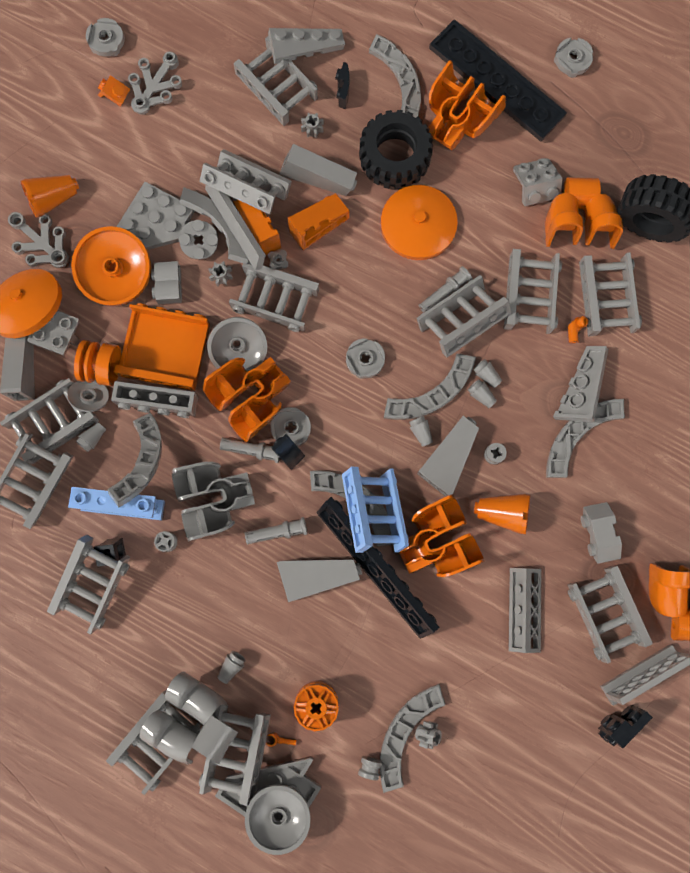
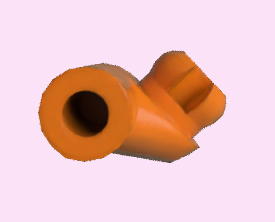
[568,316,588,343]

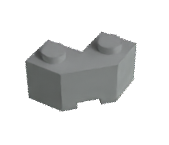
[581,502,622,564]

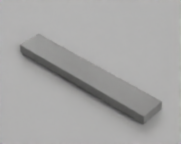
[205,185,266,271]

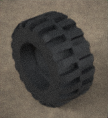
[359,110,433,190]
[617,174,690,243]

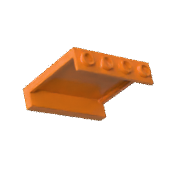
[114,303,210,391]

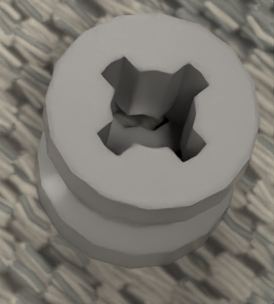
[484,443,507,465]
[154,531,178,552]
[358,756,382,780]

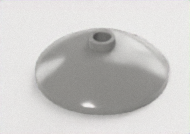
[207,317,267,372]
[245,785,311,855]

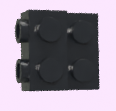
[598,705,653,749]

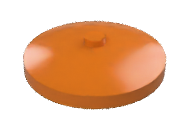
[381,185,458,260]
[71,226,151,306]
[0,269,62,338]

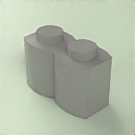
[151,261,182,304]

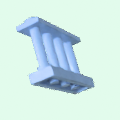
[342,466,409,553]
[68,487,165,521]

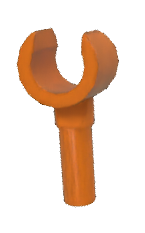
[266,732,296,747]

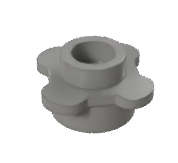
[268,250,289,270]

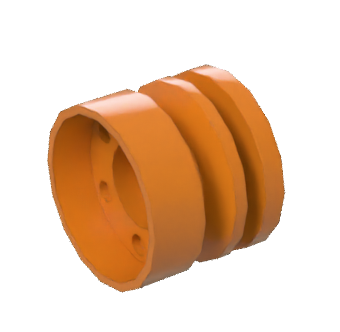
[74,340,121,386]
[294,681,339,732]

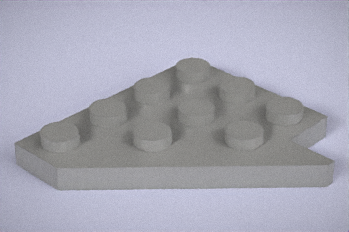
[117,182,198,250]
[215,757,321,819]

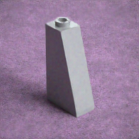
[279,144,357,196]
[0,335,35,401]
[417,416,479,497]
[277,560,362,602]

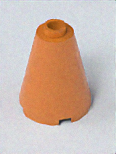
[20,175,79,218]
[474,494,530,535]

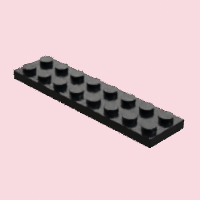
[429,19,567,142]
[316,497,440,639]

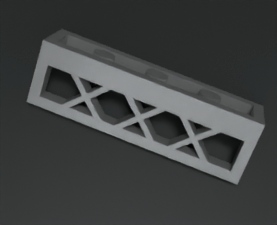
[509,568,541,653]

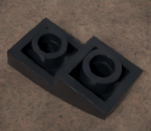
[335,62,350,109]
[271,434,305,470]

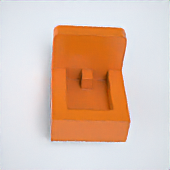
[98,75,130,106]

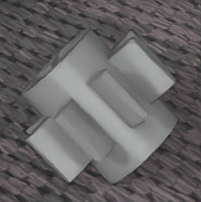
[301,113,324,138]
[208,261,233,286]
[415,721,442,749]

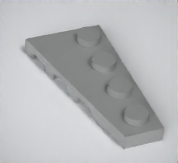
[268,28,345,64]
[553,346,608,422]

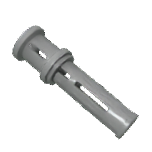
[418,266,473,312]
[220,437,280,463]
[245,517,308,545]

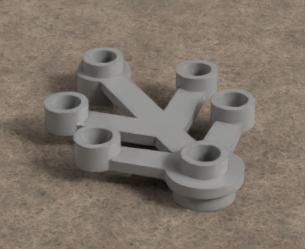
[128,51,182,115]
[8,212,69,268]

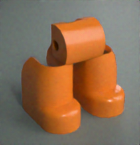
[429,60,506,151]
[545,177,623,249]
[203,357,291,442]
[399,495,485,577]
[649,563,690,641]

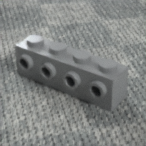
[111,381,198,418]

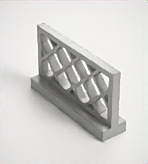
[600,645,690,706]

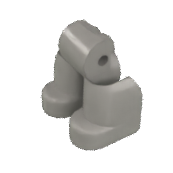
[171,462,255,542]
[140,672,238,765]

